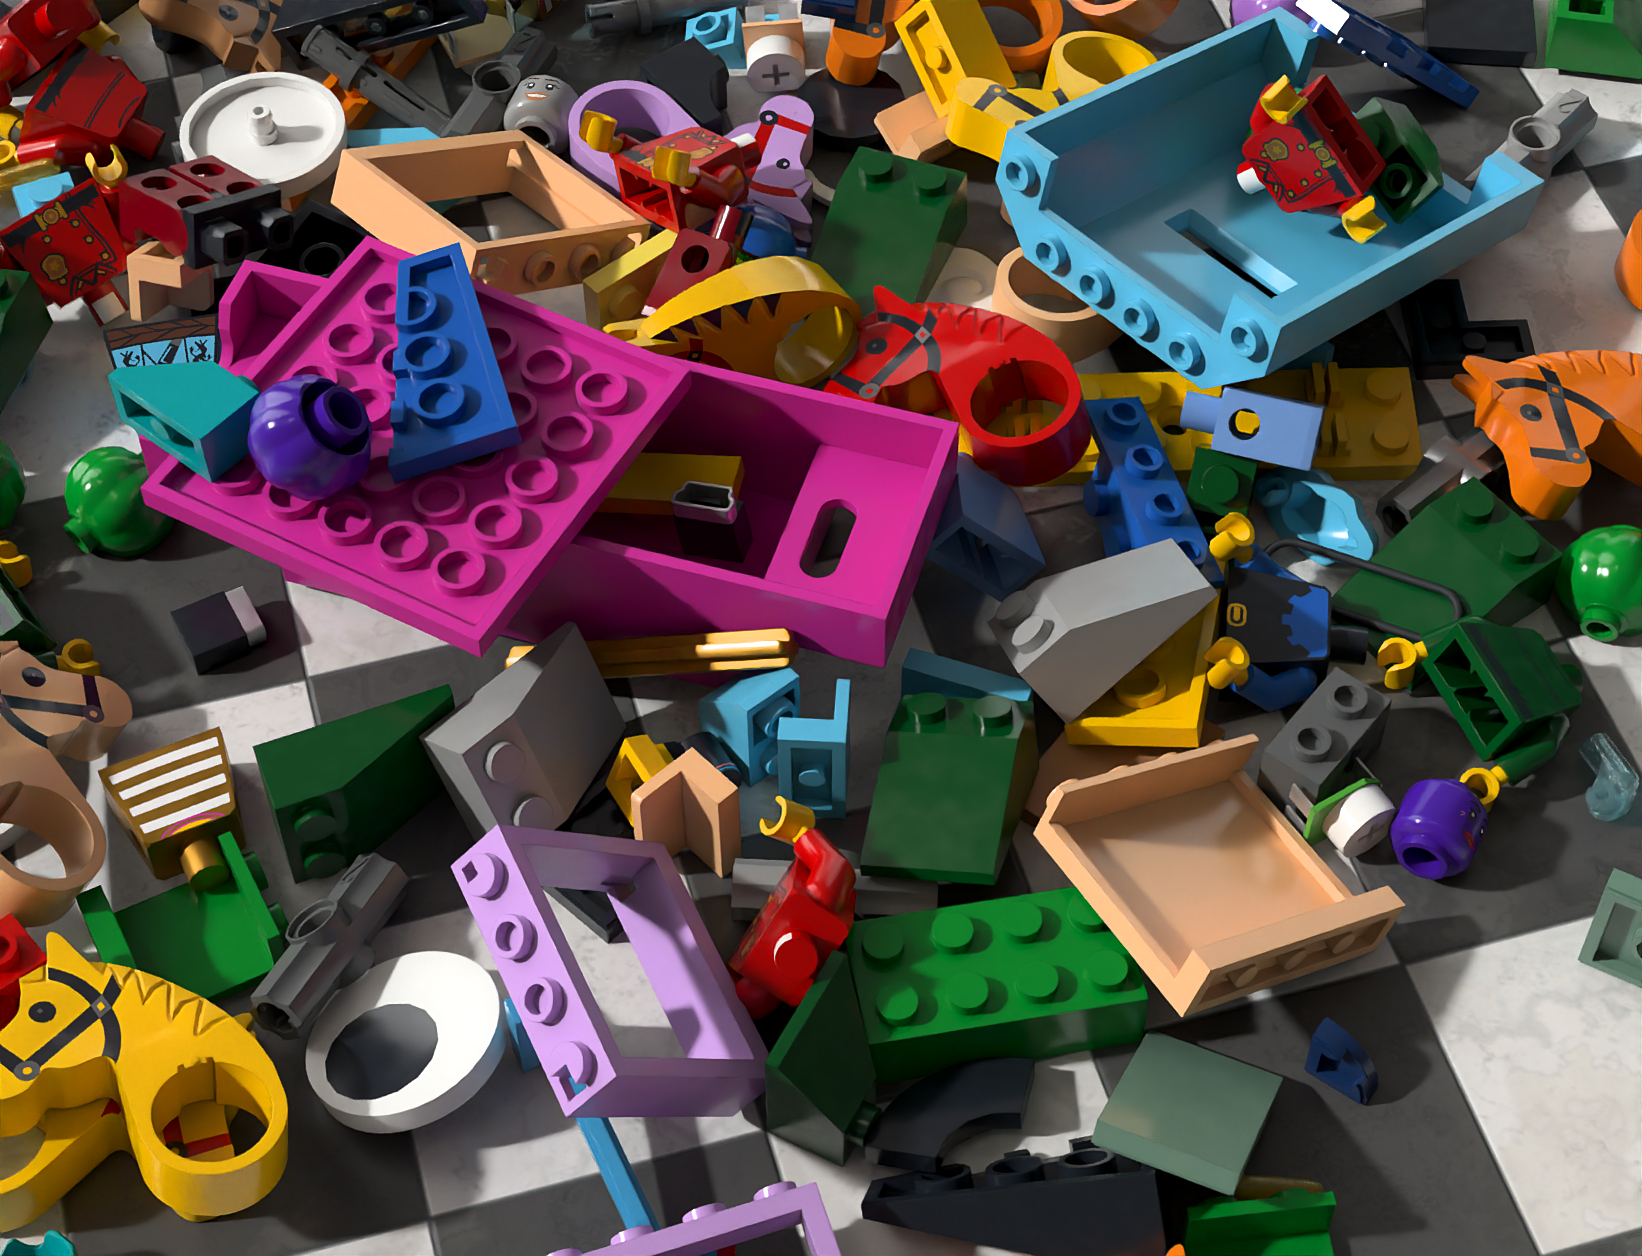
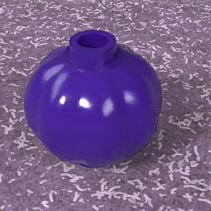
[247,374,373,501]

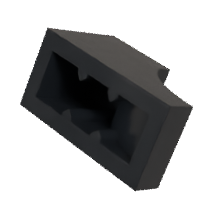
[640,37,729,137]

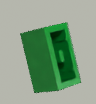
[1545,0,1642,79]

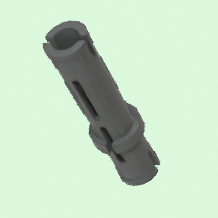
[300,24,453,137]

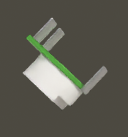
[1284,757,1396,858]

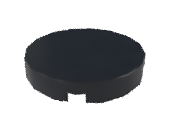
[797,67,905,153]

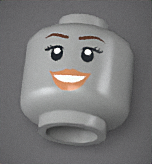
[503,75,579,156]

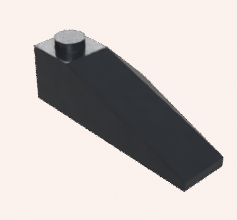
[861,1135,1172,1256]

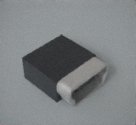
[671,481,753,563]
[170,586,267,676]

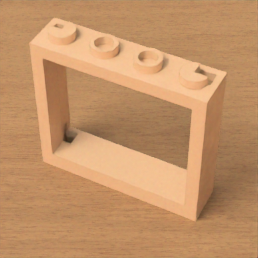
[331,129,652,295]

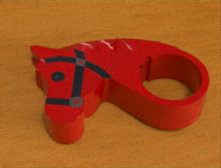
[823,285,1092,486]

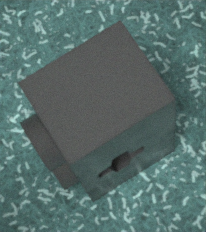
[1256,667,1392,825]

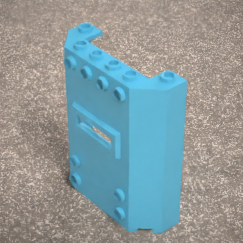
[995,6,1545,389]

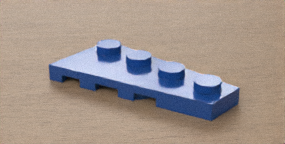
[1296,0,1480,109]
[388,242,523,483]

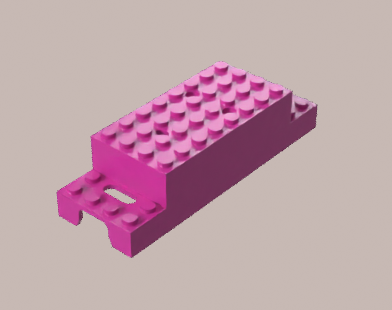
[138,260,960,689]

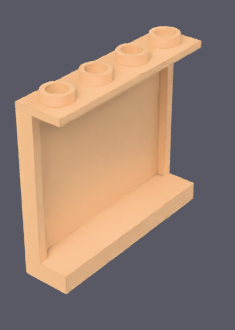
[1033,733,1406,1017]

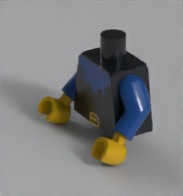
[1204,512,1368,712]

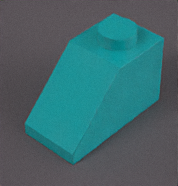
[108,361,261,484]

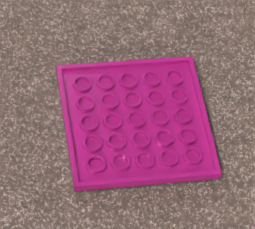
[140,235,692,658]

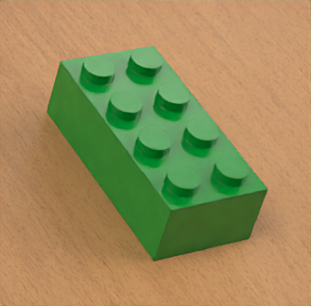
[842,886,1149,1085]

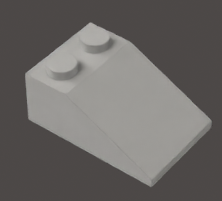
[987,538,1219,725]
[419,621,627,842]

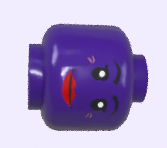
[1388,778,1489,880]

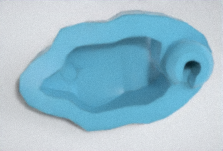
[1254,465,1379,566]

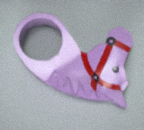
[568,80,814,248]

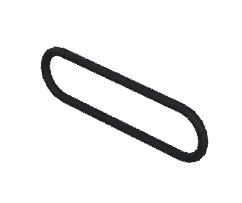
[1264,537,1464,643]

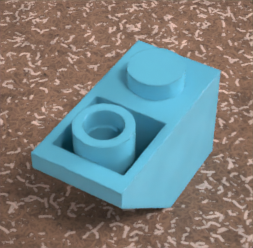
[699,668,800,788]

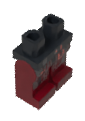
[118,155,294,270]

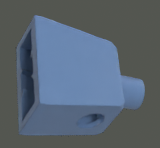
[1179,385,1327,471]
[926,452,1046,603]

